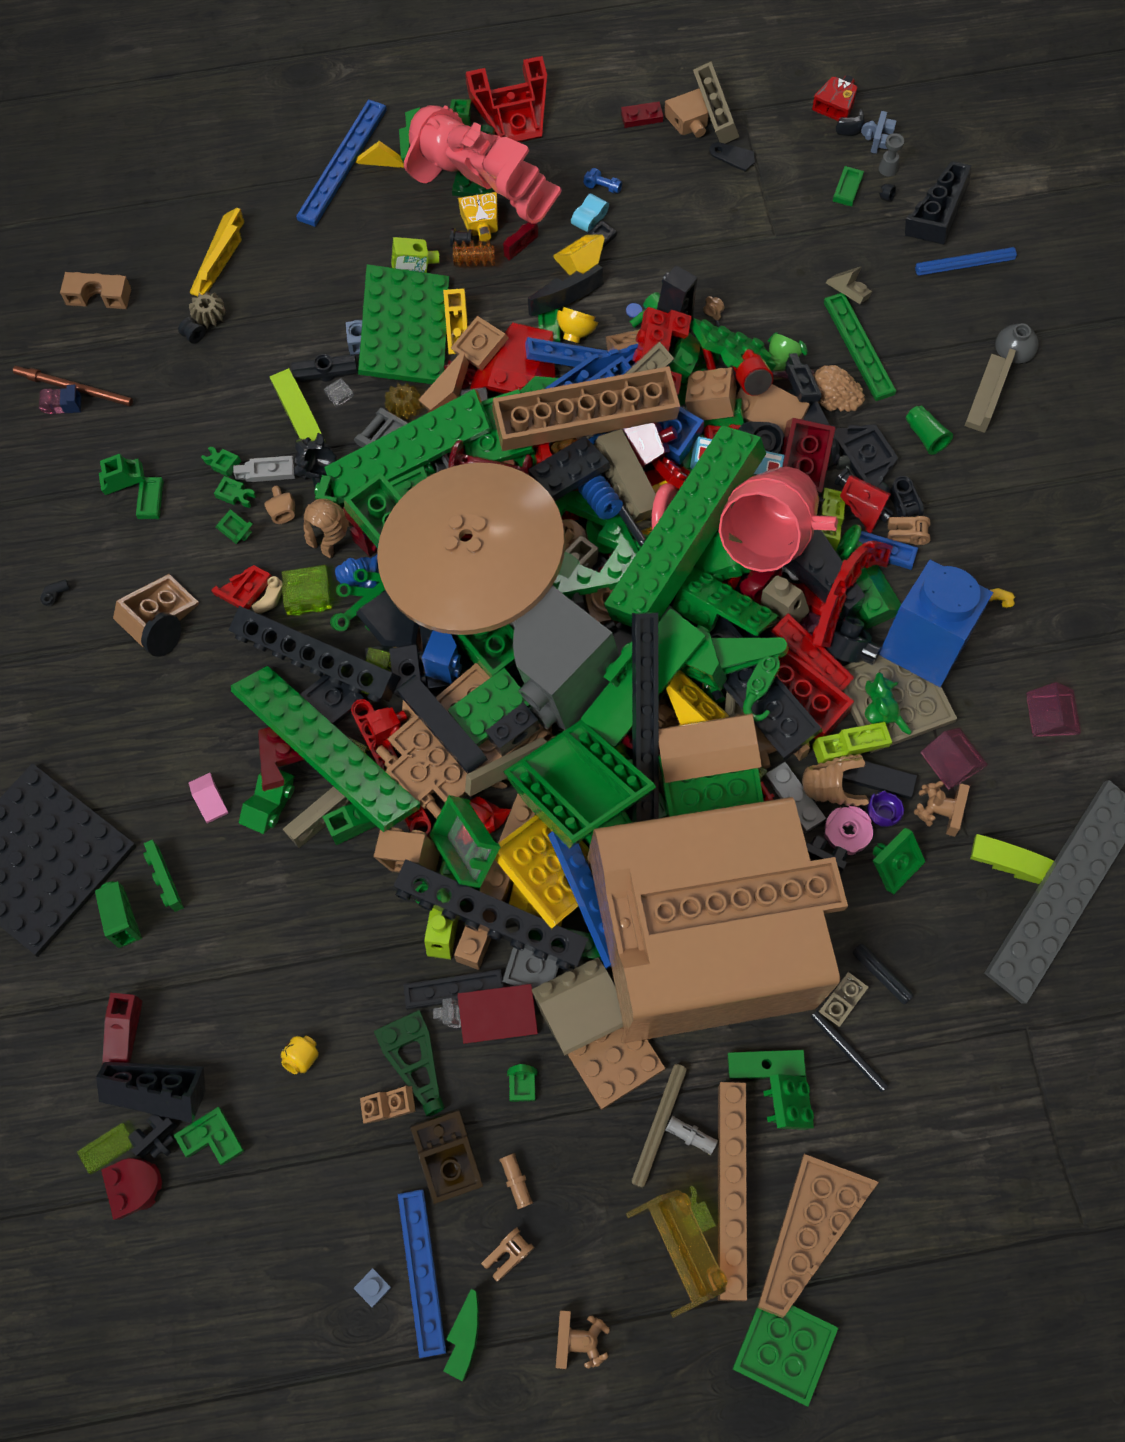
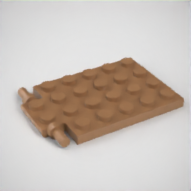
[376,663,539,819]

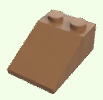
[736,384,810,433]
[113,574,199,647]

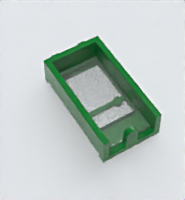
[430,795,501,888]

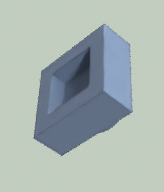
[354,1268,392,1308]

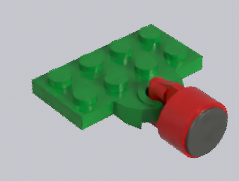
[690,318,776,396]

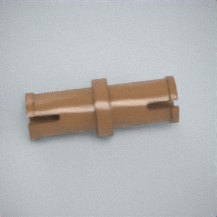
[499,1153,533,1209]

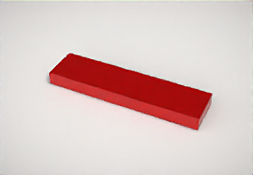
[771,613,855,691]

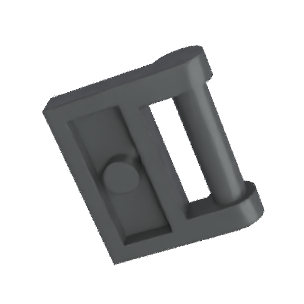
[354,408,408,447]

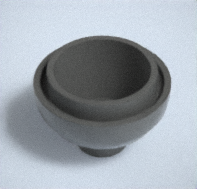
[995,323,1039,363]

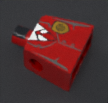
[812,75,857,121]

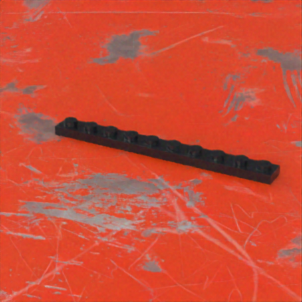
[632,612,659,823]

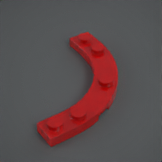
[813,540,893,648]

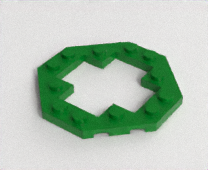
[552,490,638,597]

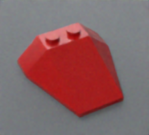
[470,322,555,398]

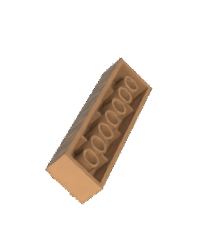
[492,366,680,451]

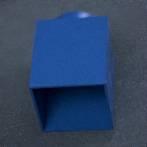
[879,560,994,687]

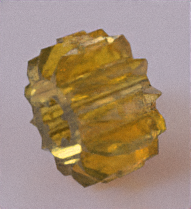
[385,382,421,419]

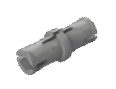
[665,1115,718,1155]

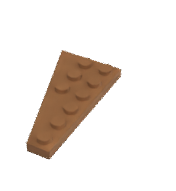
[757,1154,879,1318]

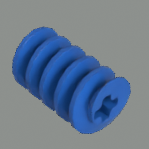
[578,474,623,519]

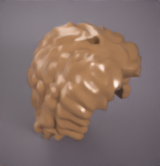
[813,365,865,412]

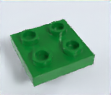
[763,1074,814,1130]

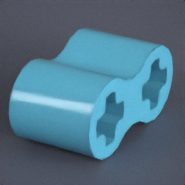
[571,193,609,232]

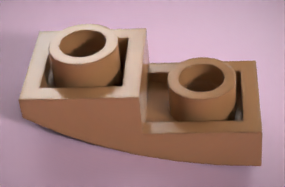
[360,1086,416,1124]

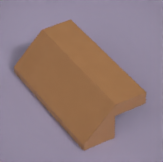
[658,713,762,783]

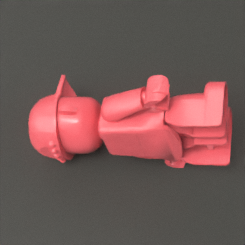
[404,105,562,224]

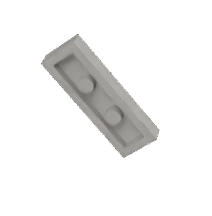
[765,762,826,833]

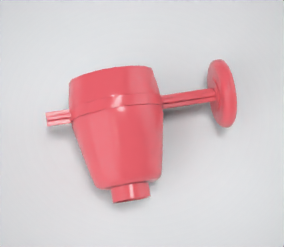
[651,466,838,572]

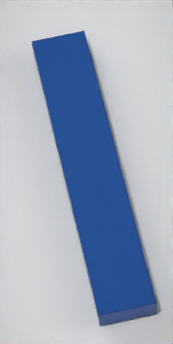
[398,1190,447,1358]

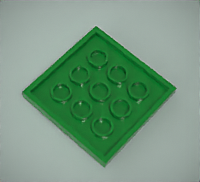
[658,755,764,817]

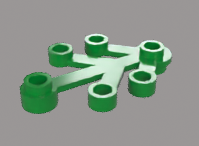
[330,569,386,631]

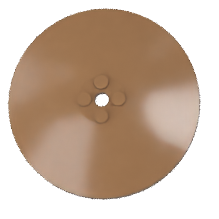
[377,463,565,635]

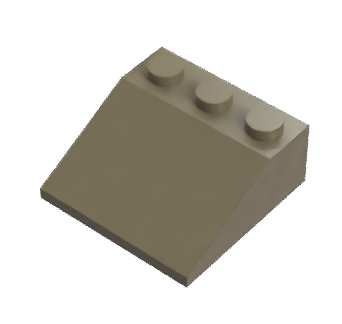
[531,958,623,1055]

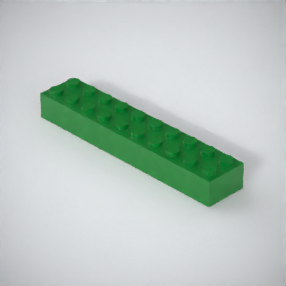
[604,425,766,627]
[344,472,516,677]

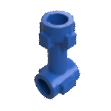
[584,168,622,193]

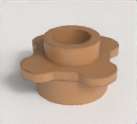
[703,296,724,320]

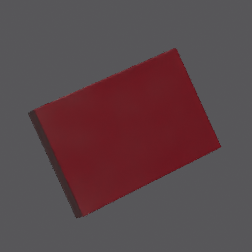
[457,984,538,1044]

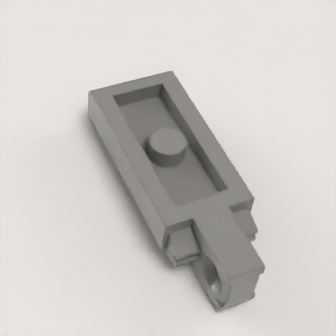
[233,456,295,482]

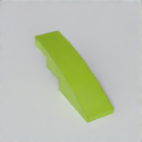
[270,368,322,441]
[970,834,1054,884]

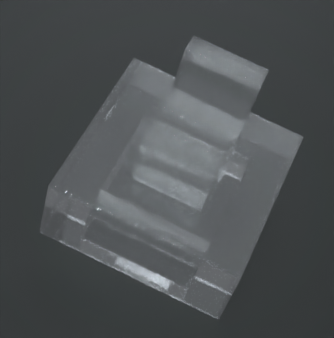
[433,998,461,1028]

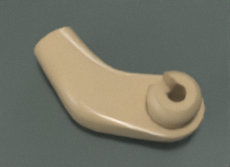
[251,576,283,614]

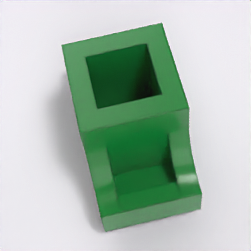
[99,453,145,495]

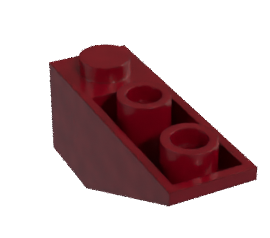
[102,992,143,1065]

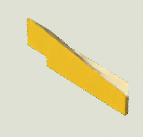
[190,208,244,297]

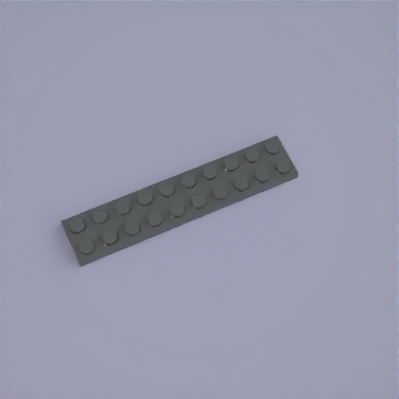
[984,780,1125,1004]

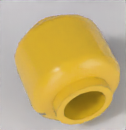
[281,1036,318,1074]

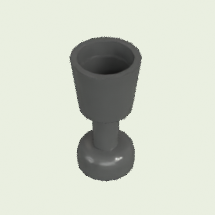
[878,133,904,176]

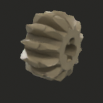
[189,291,226,328]

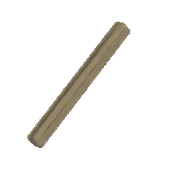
[632,1064,687,1187]

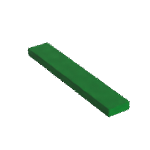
[824,293,896,401]

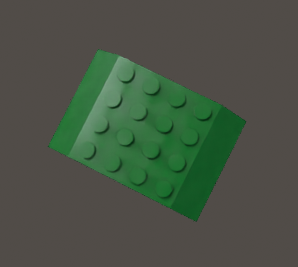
[503,720,656,849]

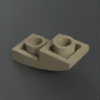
[819,972,868,1027]

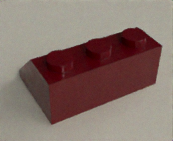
[780,418,835,493]

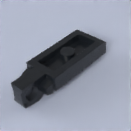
[785,353,821,402]

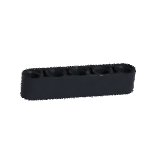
[396,675,488,774]

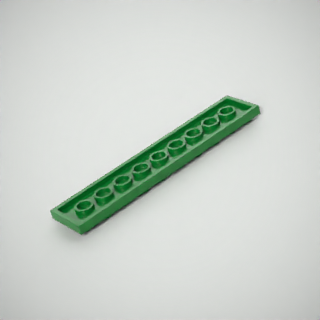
[231,666,420,832]

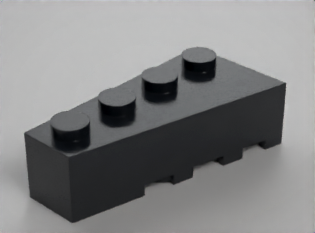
[784,530,865,620]

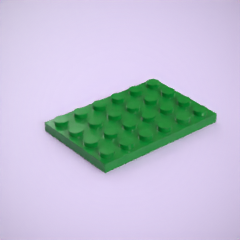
[358,264,449,384]

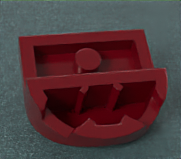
[101,1158,162,1220]

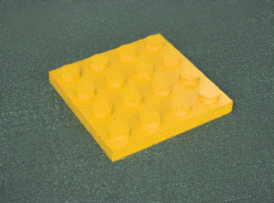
[495,815,593,929]

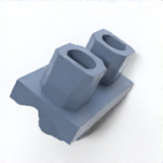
[861,111,896,153]

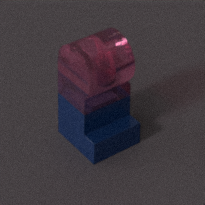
[39,384,82,414]

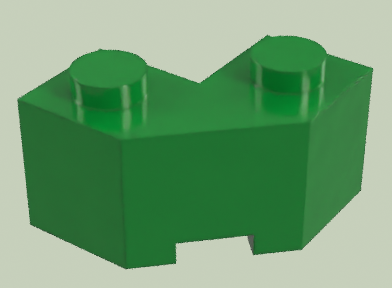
[239,770,295,834]

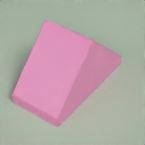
[189,773,228,823]

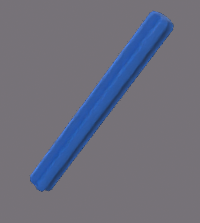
[915,247,1017,275]

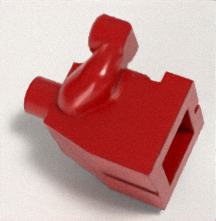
[365,707,407,744]

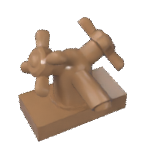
[914,781,970,837]
[556,1311,610,1369]

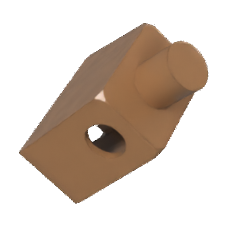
[664,89,708,138]

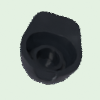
[738,421,784,453]

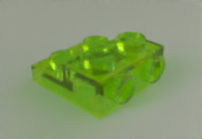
[282,565,332,616]

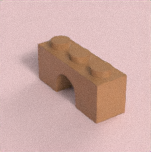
[60,272,131,309]

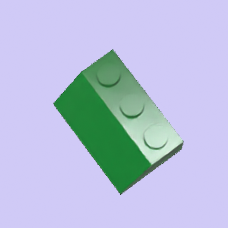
[694,532,751,583]
[842,558,901,630]

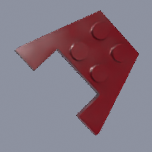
[258,727,305,792]

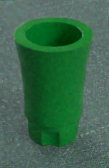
[906,405,953,455]

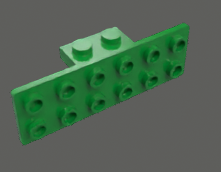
[672,567,778,636]
[581,609,706,747]

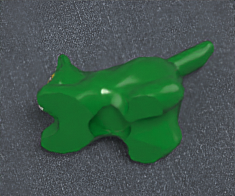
[865,672,912,735]

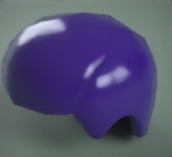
[867,791,904,827]

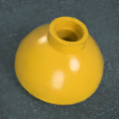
[557,307,598,343]

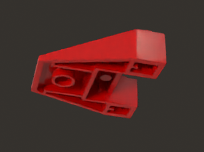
[466,56,547,142]

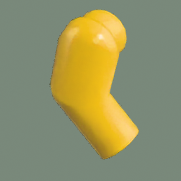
[989,588,1015,608]

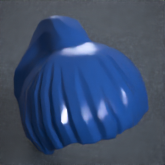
[335,554,379,588]

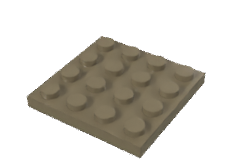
[842,653,957,753]

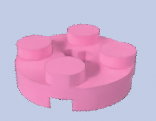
[824,806,873,855]

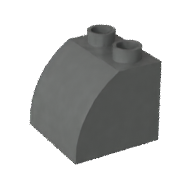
[513,586,619,731]

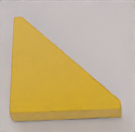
[356,141,404,168]

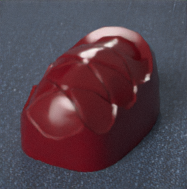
[740,566,784,604]

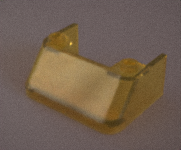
[626,1190,727,1318]

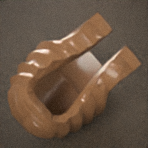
[304,499,352,558]
[802,753,870,807]

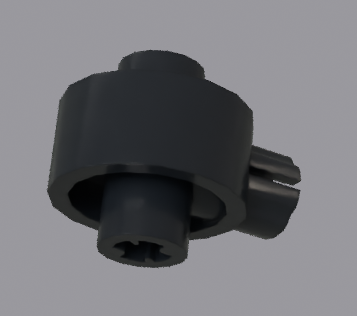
[824,616,882,666]

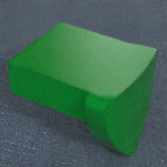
[507,1064,538,1102]

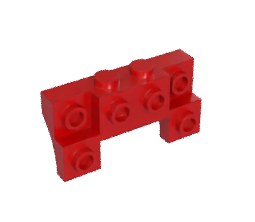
[633,307,691,396]

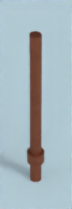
[13,366,133,406]

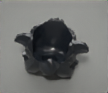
[294,433,337,487]

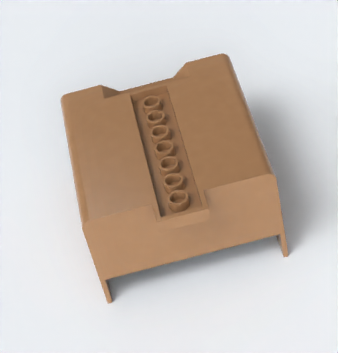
[586,797,848,1044]

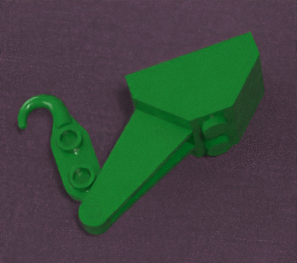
[680,625,789,721]

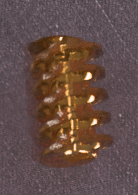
[453,240,495,268]

